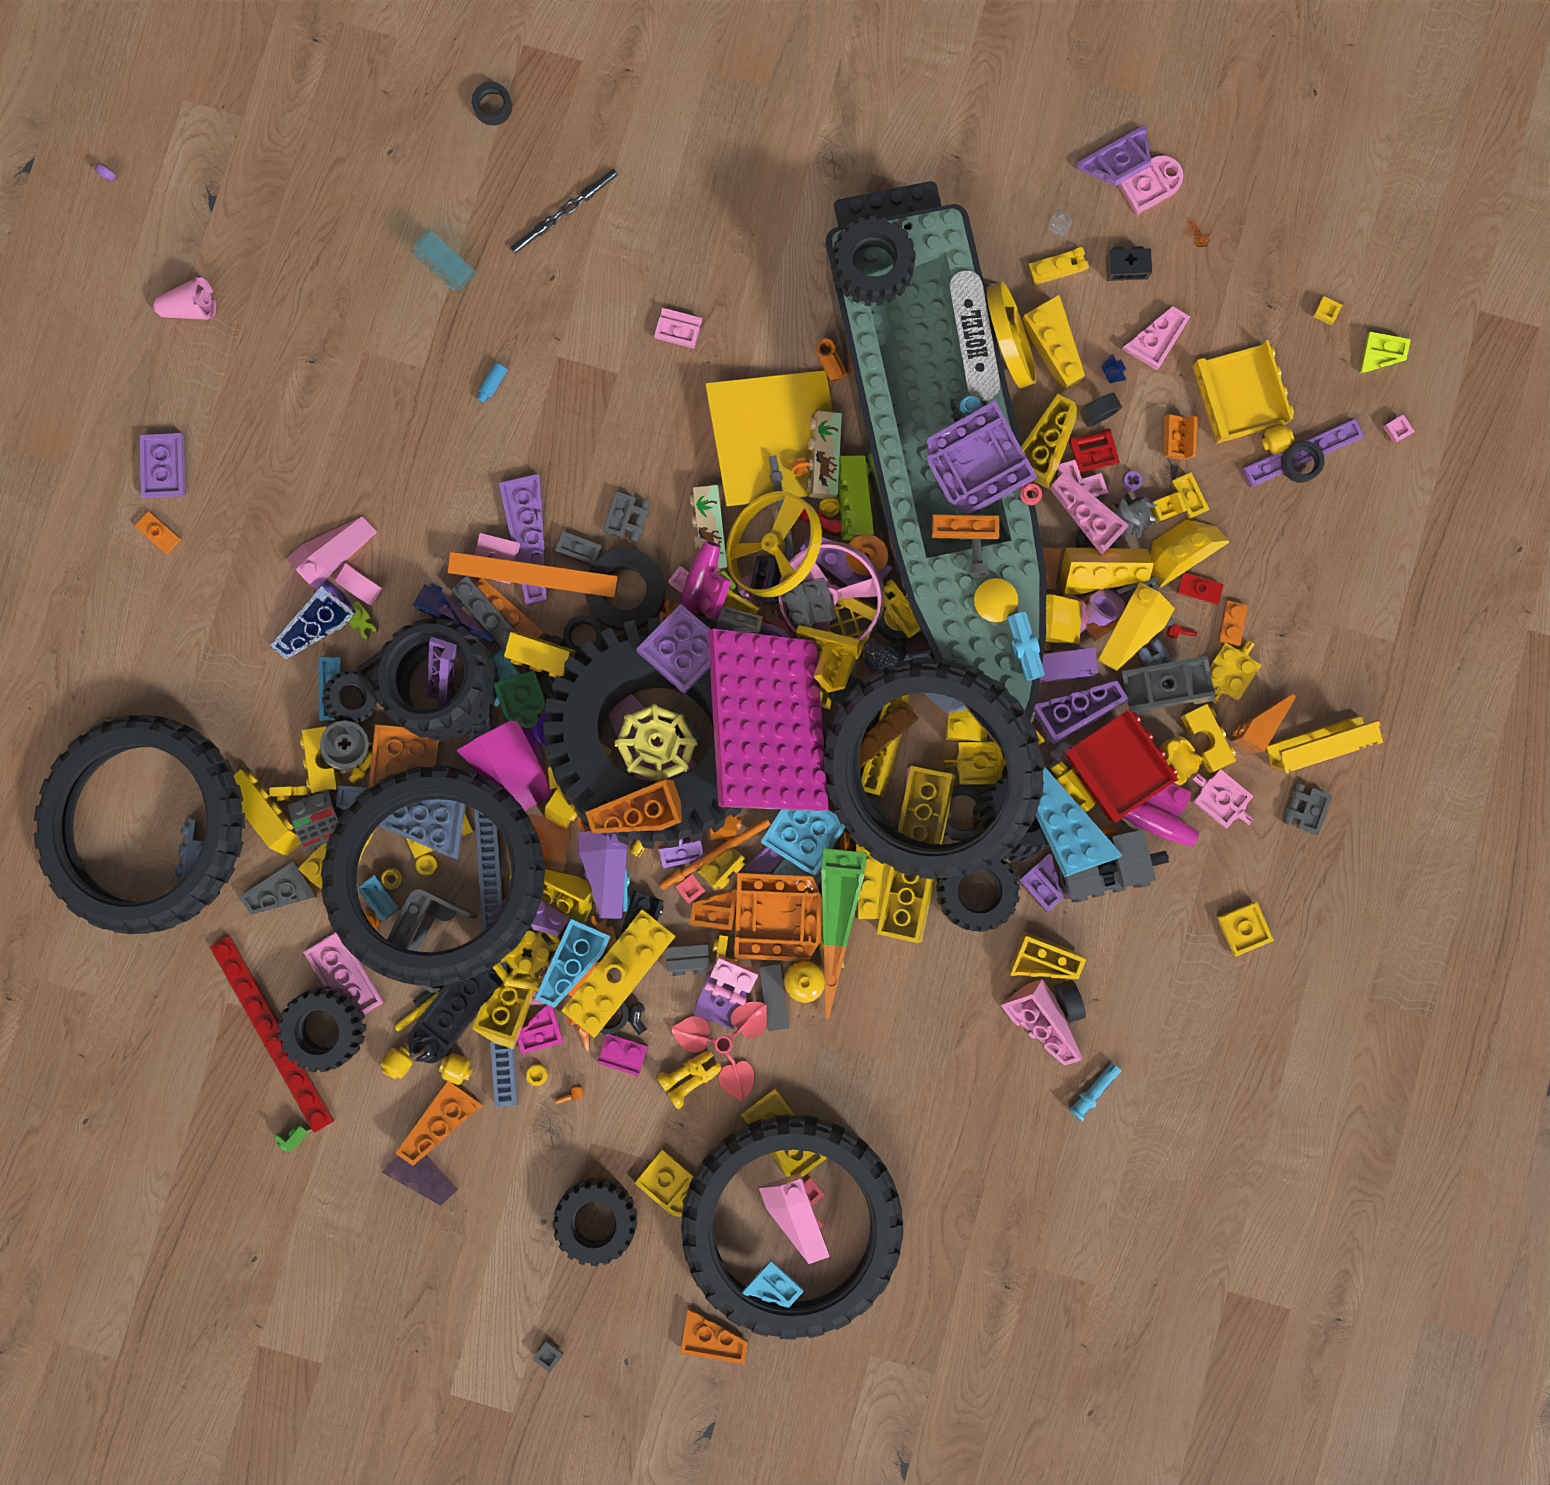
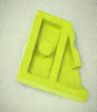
[1359,332,1411,373]

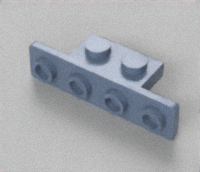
[174,818,204,887]

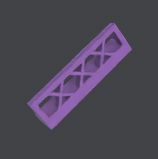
[427,637,457,707]

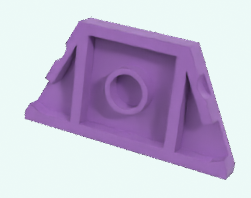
[1077,125,1151,186]

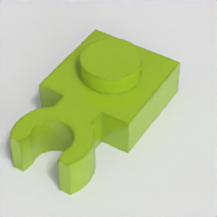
[341,601,378,640]

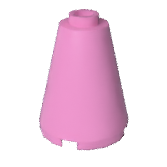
[153,277,216,320]

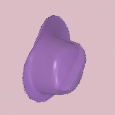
[1085,589,1125,626]

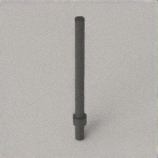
[768,455,795,562]

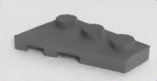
[239,861,318,915]

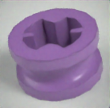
[1122,471,1143,491]

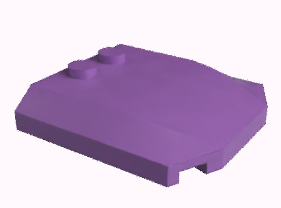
[927,400,1037,515]

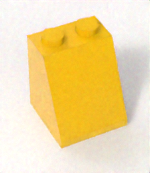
[1045,595,1082,644]

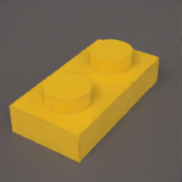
[1171,472,1209,519]

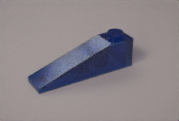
[270,579,356,659]
[413,583,495,644]

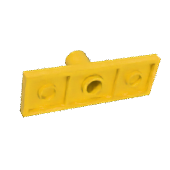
[561,909,676,1038]

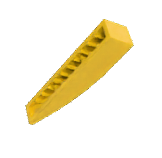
[861,694,912,797]

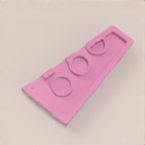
[1050,472,1129,555]

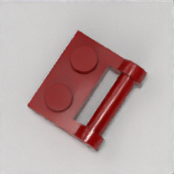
[1069,428,1120,473]

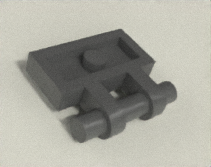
[603,491,650,543]
[1283,783,1332,835]

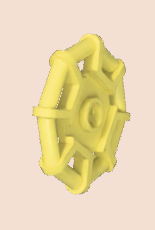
[615,704,697,783]

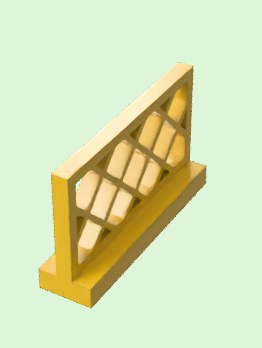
[803,579,884,656]

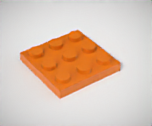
[369,725,439,788]

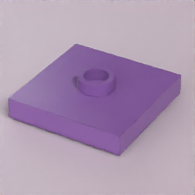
[693,974,747,1030]

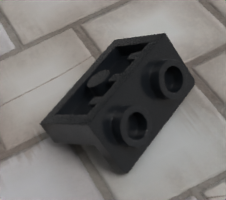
[621,891,664,932]

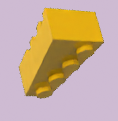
[1058,548,1154,597]
[545,744,613,831]
[234,770,301,856]

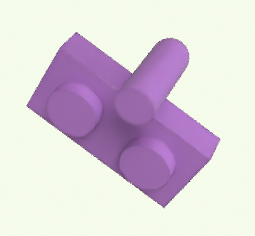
[658,838,704,868]

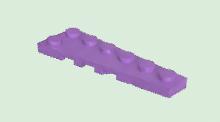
[499,474,547,605]

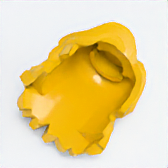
[1160,736,1203,785]

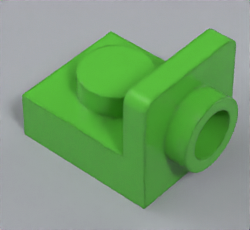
[274,1123,312,1152]

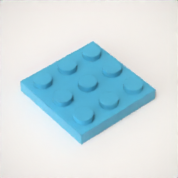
[761,810,846,877]

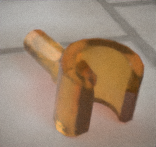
[1190,220,1210,247]

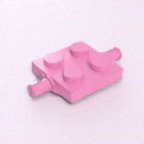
[1192,769,1254,829]

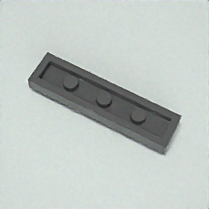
[452,576,518,650]

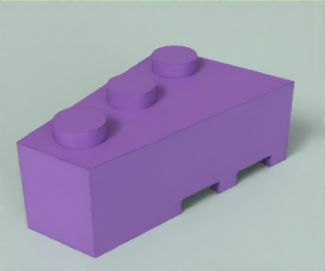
[1039,648,1098,683]

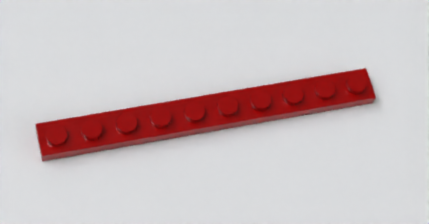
[210,936,335,1133]

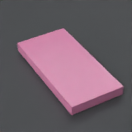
[303,932,384,1014]

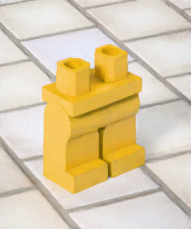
[1050,761,1097,812]

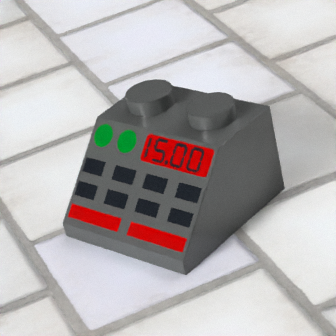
[288,790,341,851]

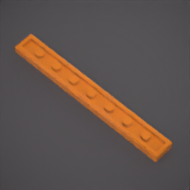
[448,552,618,597]

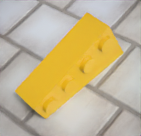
[1022,295,1085,392]
[1021,394,1078,490]
[855,843,890,919]

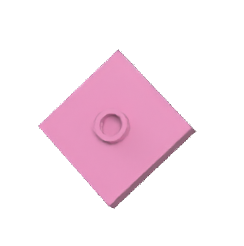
[475,533,520,584]

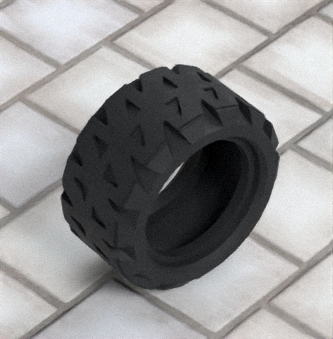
[373,618,499,741]

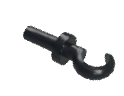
[950,398,962,423]

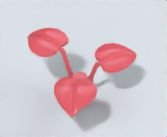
[672,1002,767,1101]

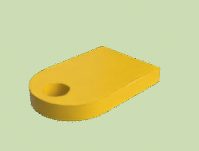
[634,1149,694,1217]

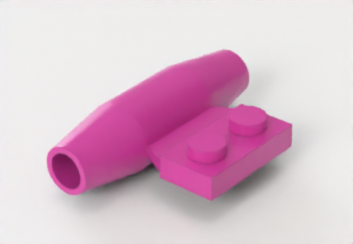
[680,540,732,620]
[1123,783,1199,847]

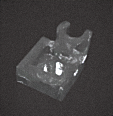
[1047,210,1072,236]

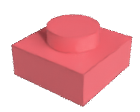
[676,874,705,904]

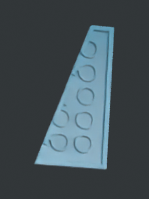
[1036,767,1122,877]

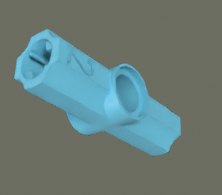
[1007,612,1045,681]

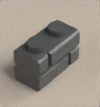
[665,942,711,976]

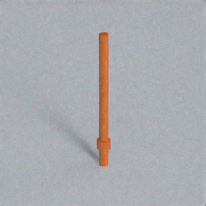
[659,818,771,890]

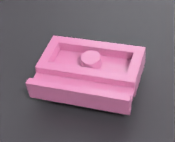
[654,308,702,349]

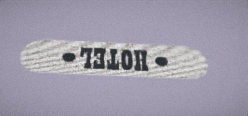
[950,271,1000,401]

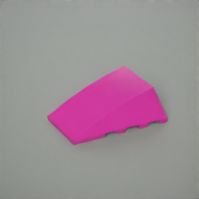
[457,721,553,810]

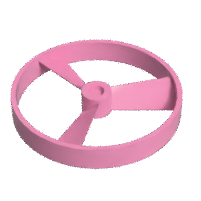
[779,541,885,640]

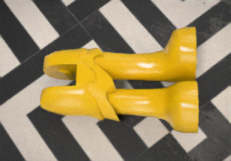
[656,1050,722,1109]

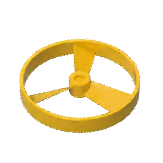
[987,281,1037,388]
[726,491,822,597]

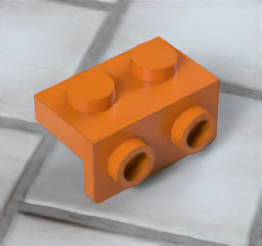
[1163,414,1198,461]

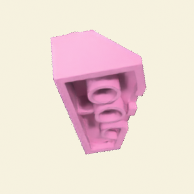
[759,1173,829,1264]

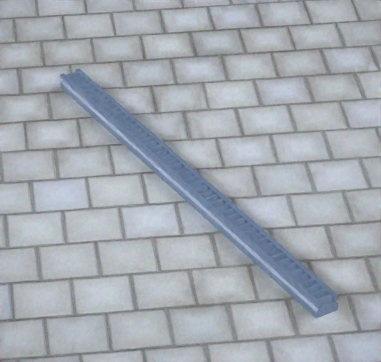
[469,705,518,1108]

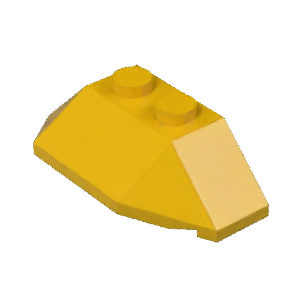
[1150,519,1229,588]

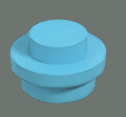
[960,395,982,416]

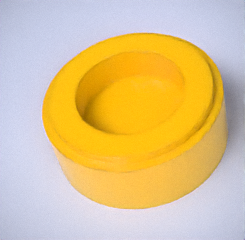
[416,854,438,876]
[526,1064,548,1086]

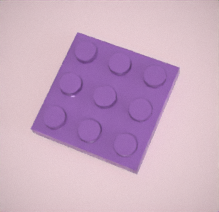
[636,604,710,694]

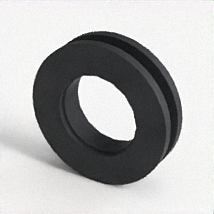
[585,549,666,630]

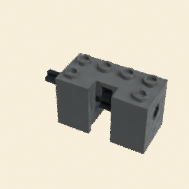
[1054,829,1169,903]

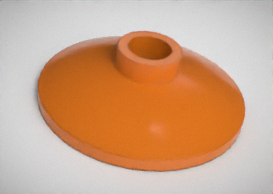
[846,535,888,576]

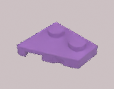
[1019,853,1064,912]

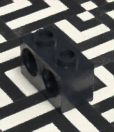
[749,556,781,604]

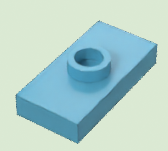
[357,875,401,922]

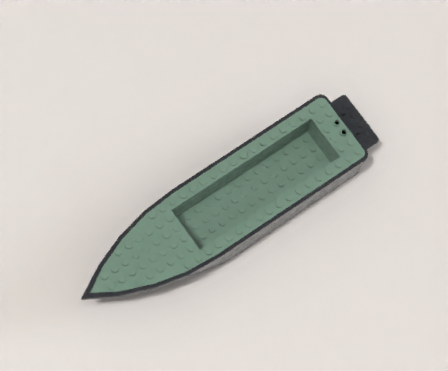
[825,181,1046,752]

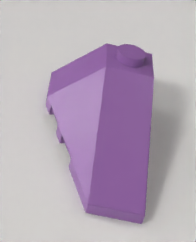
[578,831,627,919]

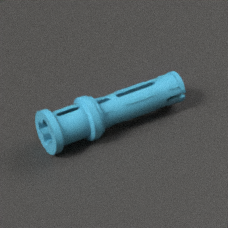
[1068,1062,1122,1122]

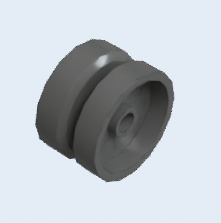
[320,721,369,771]

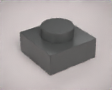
[532,1340,564,1373]

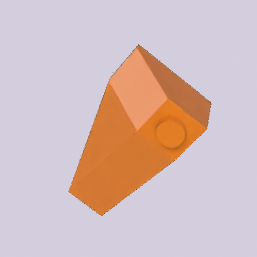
[585,780,682,833]

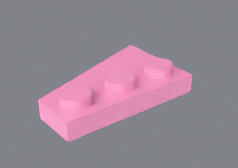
[1122,306,1190,370]

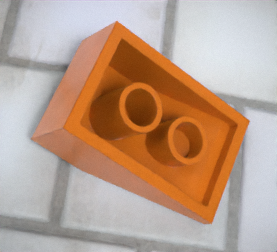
[1231,694,1296,754]

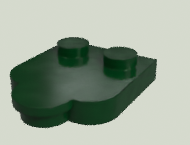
[493,670,545,728]

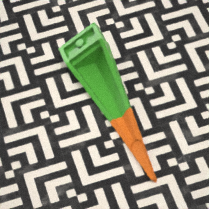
[821,848,867,1020]

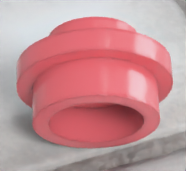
[1020,483,1042,505]

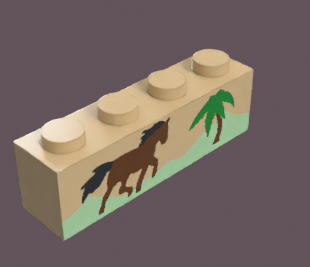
[806,411,842,499]
[690,485,727,572]

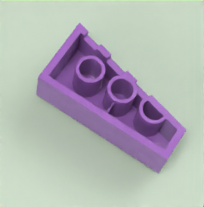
[800,537,892,602]
[1033,681,1128,745]

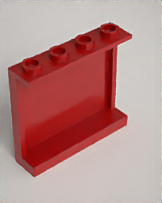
[1063,709,1179,824]

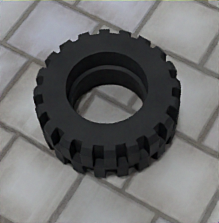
[831,216,916,306]
[973,777,1049,862]
[936,859,1020,932]
[277,986,366,1073]
[553,1178,637,1266]

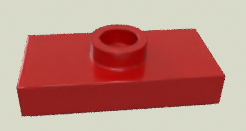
[1176,573,1224,605]

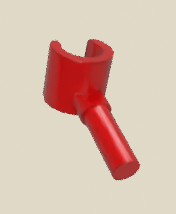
[1166,625,1197,639]

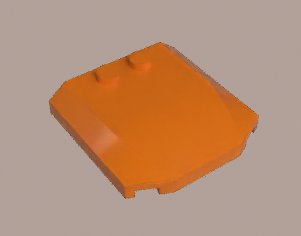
[734,872,822,962]

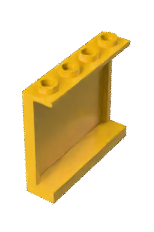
[1192,340,1294,444]

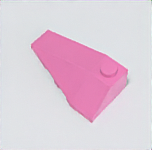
[287,517,377,589]
[1001,979,1082,1065]

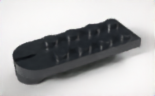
[408,971,501,1063]

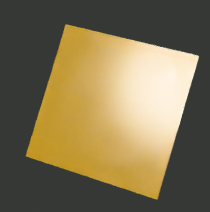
[705,370,841,506]

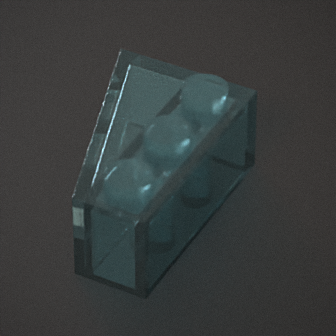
[411,228,477,293]

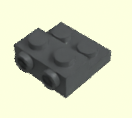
[782,577,837,628]

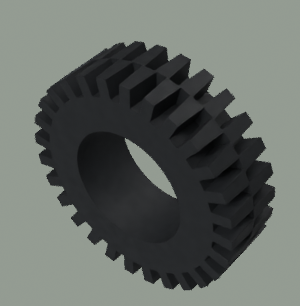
[543,618,742,849]

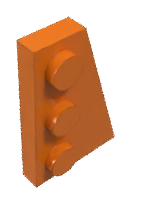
[680,1308,748,1364]

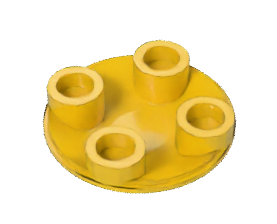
[974,578,1018,622]

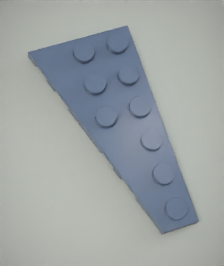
[336,786,466,860]

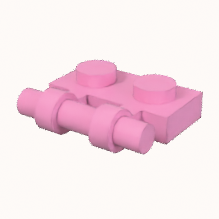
[704,955,758,1006]

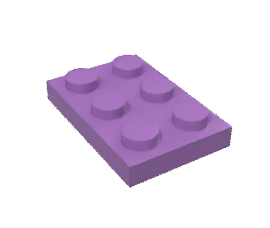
[140,433,186,498]

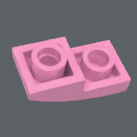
[335,564,383,606]

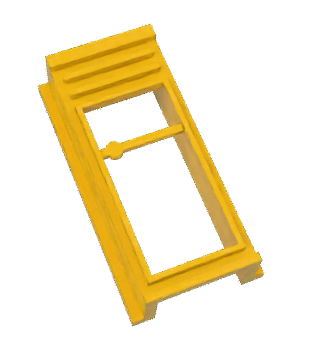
[1266,715,1383,774]

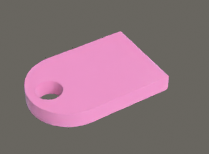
[1119,156,1183,215]

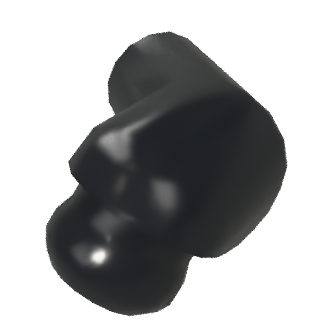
[628,1002,647,1035]

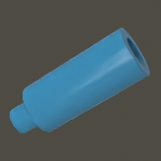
[477,362,508,404]

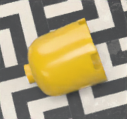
[783,961,825,1003]

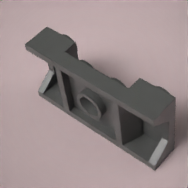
[1122,656,1216,714]

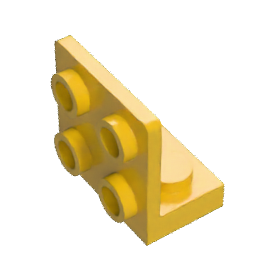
[698,841,745,890]

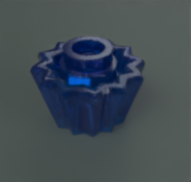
[1101,354,1127,384]

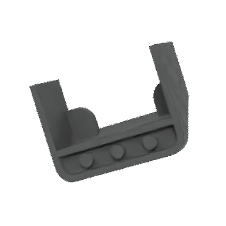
[387,889,478,993]

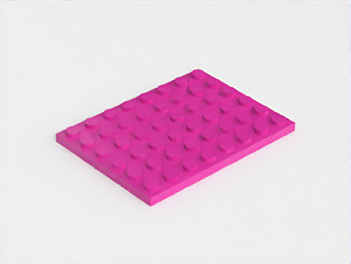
[708,629,829,811]

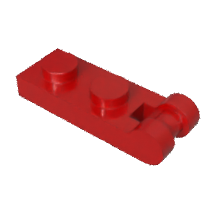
[798,508,842,536]

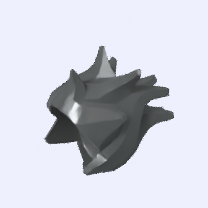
[1111,493,1158,539]

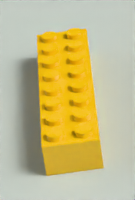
[877,766,956,943]

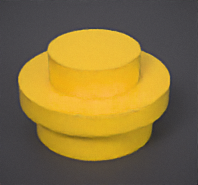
[819,497,840,518]

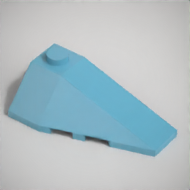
[535,919,610,1008]

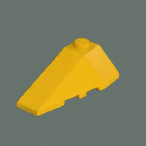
[1098,583,1175,670]

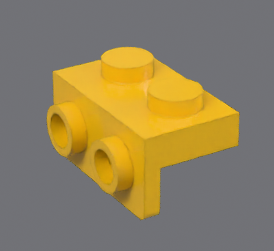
[814,643,856,692]

